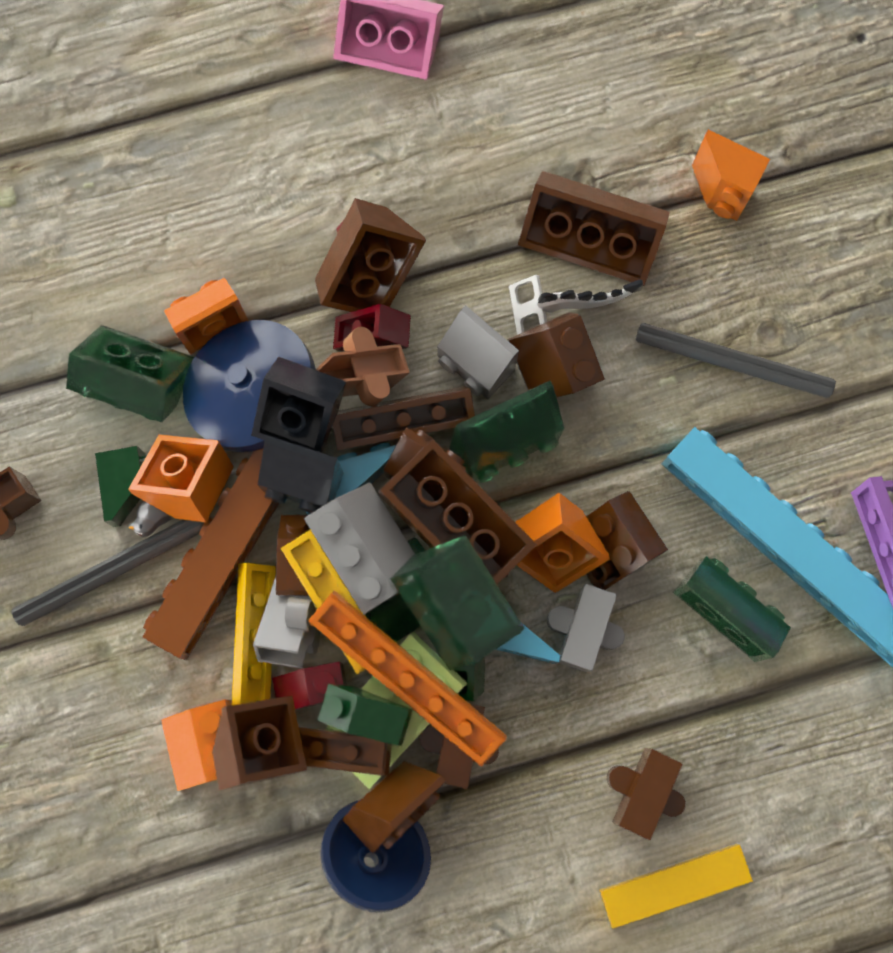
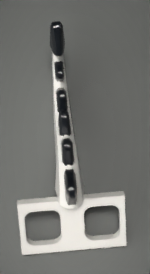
[509,275,644,335]

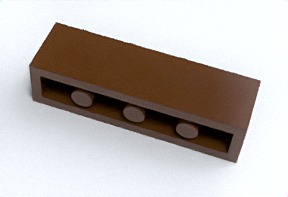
[333,386,476,450]

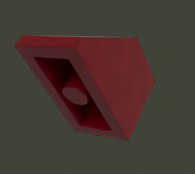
[333,304,411,351]
[272,661,347,710]

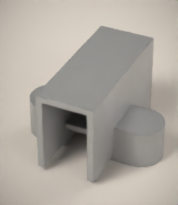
[253,577,320,668]
[547,584,625,673]

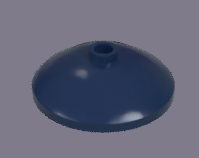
[321,800,431,913]

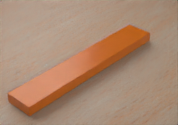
[308,591,506,767]

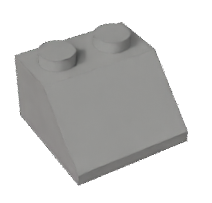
[437,305,519,400]

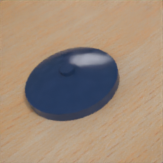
[183,320,316,452]

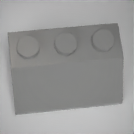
[304,482,428,614]

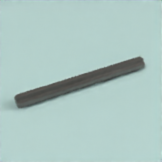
[636,323,836,398]
[11,520,204,626]

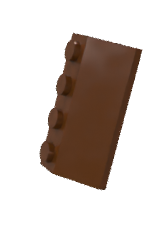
[518,171,670,286]
[378,439,537,598]

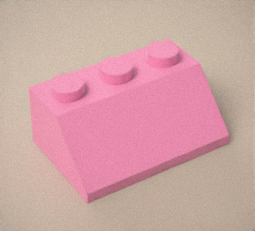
[333,0,444,80]

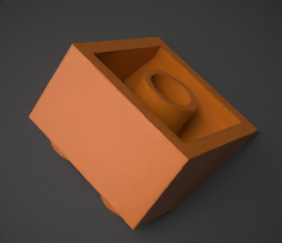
[692,129,770,221]
[164,278,249,355]
[128,434,234,523]
[515,493,610,593]
[161,699,232,791]

